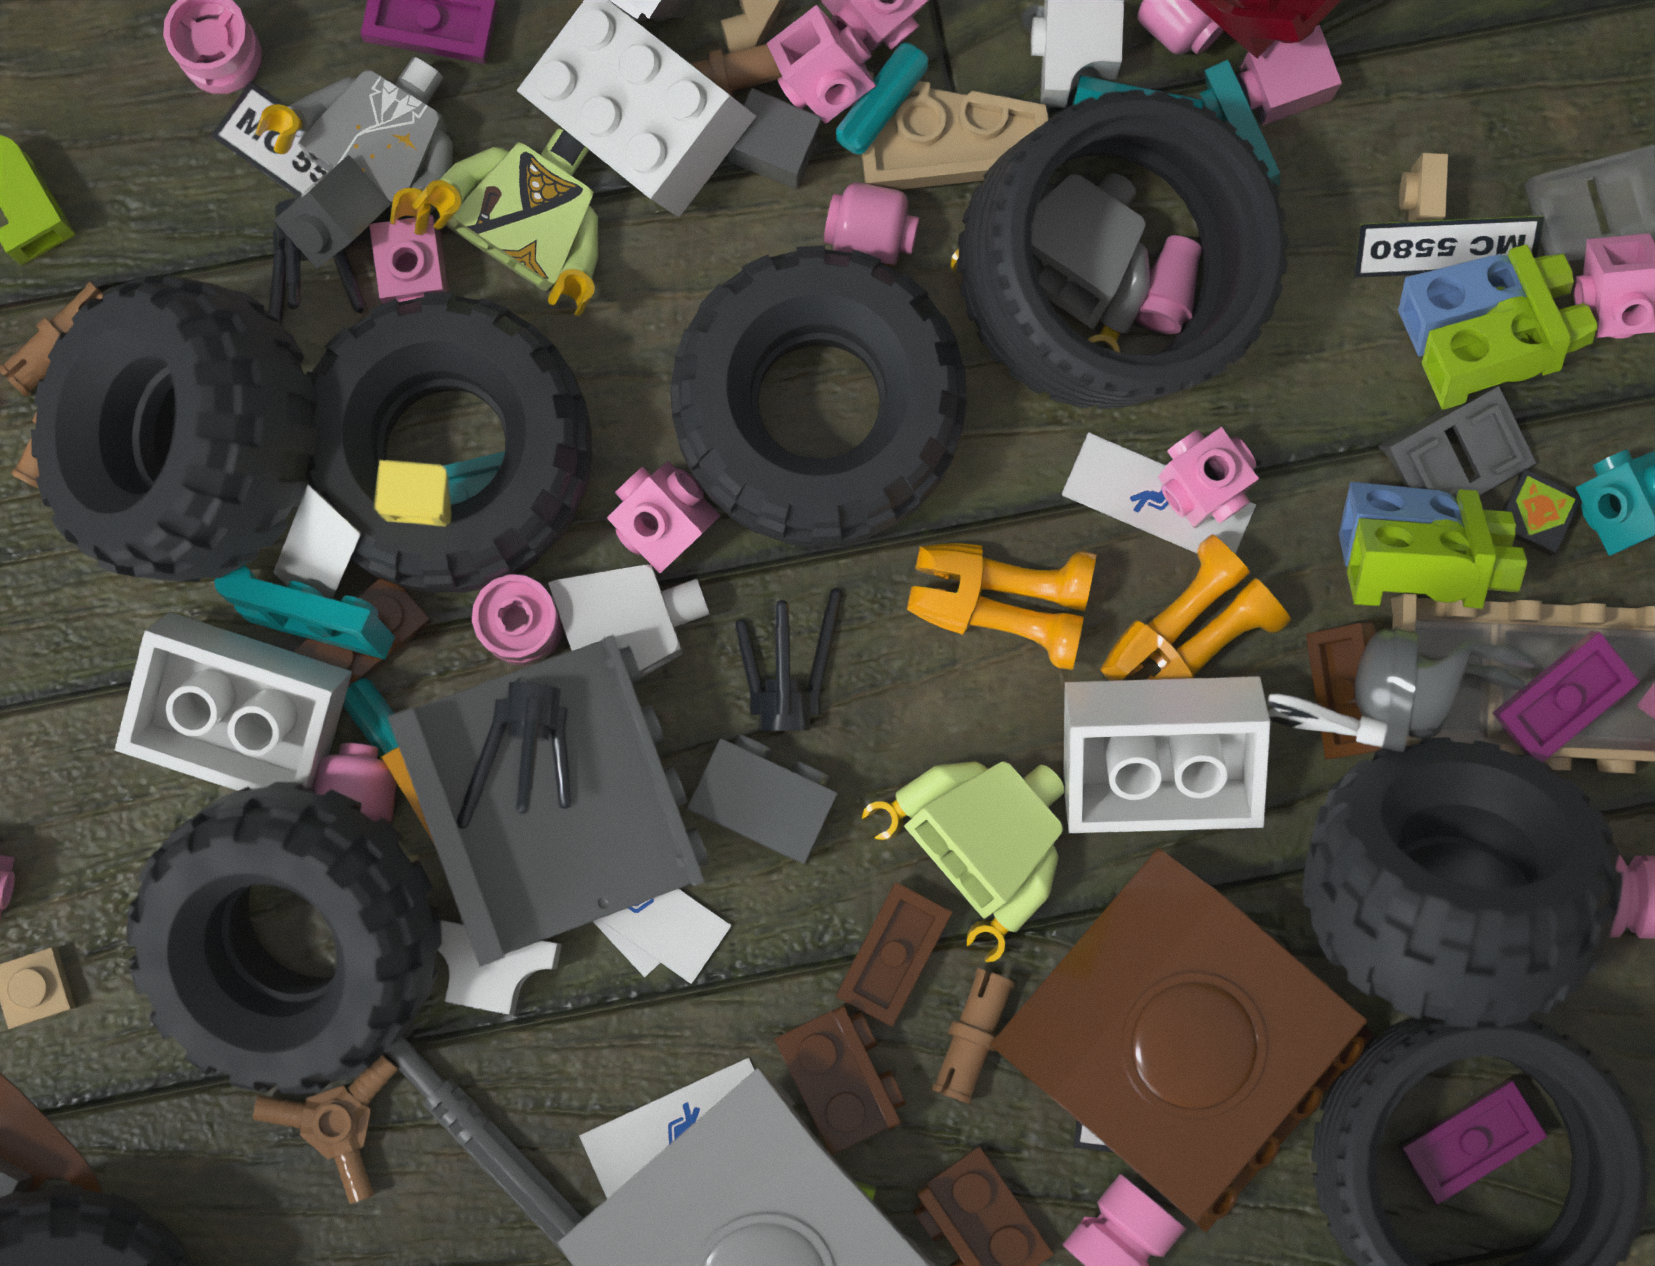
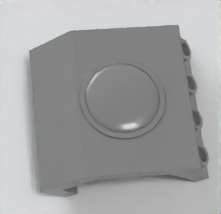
[557,1068,939,1266]

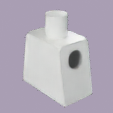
[548,564,710,678]

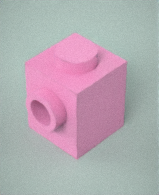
[1237,25,1342,125]
[369,215,449,304]

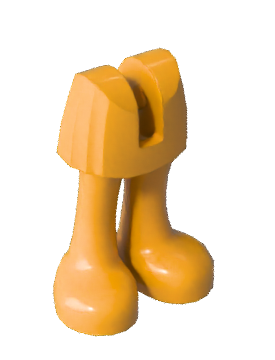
[1100,534,1292,681]
[906,543,1097,670]

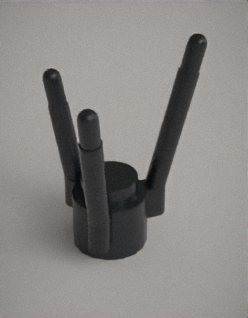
[268,198,365,326]
[735,588,842,731]
[456,682,571,829]

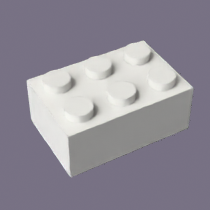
[517,0,756,217]
[115,612,352,791]
[1063,677,1270,833]

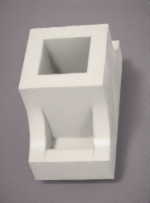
[1031,0,1124,108]
[438,920,562,1014]

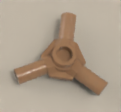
[253,1054,399,1204]

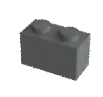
[687,734,838,865]

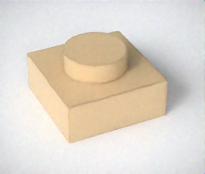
[1399,153,1448,222]
[0,947,76,1029]

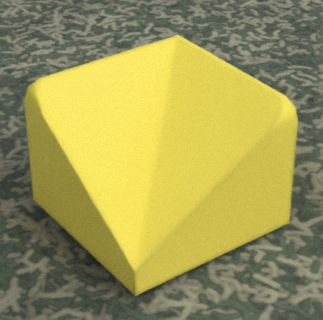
[375,460,451,526]

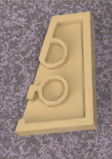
[861,71,1048,190]

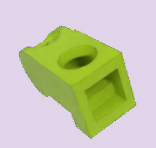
[0,135,76,266]

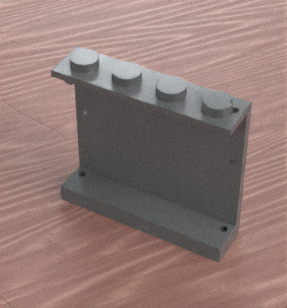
[388,635,709,967]

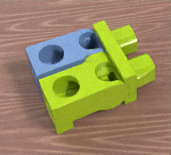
[1398,244,1597,410]
[1338,482,1527,609]

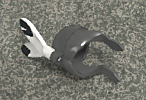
[1268,627,1535,753]

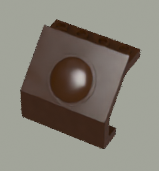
[990,848,1374,1233]

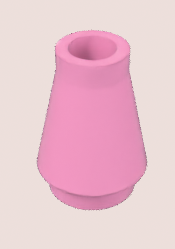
[1135,235,1203,334]

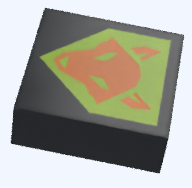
[1502,469,1581,556]

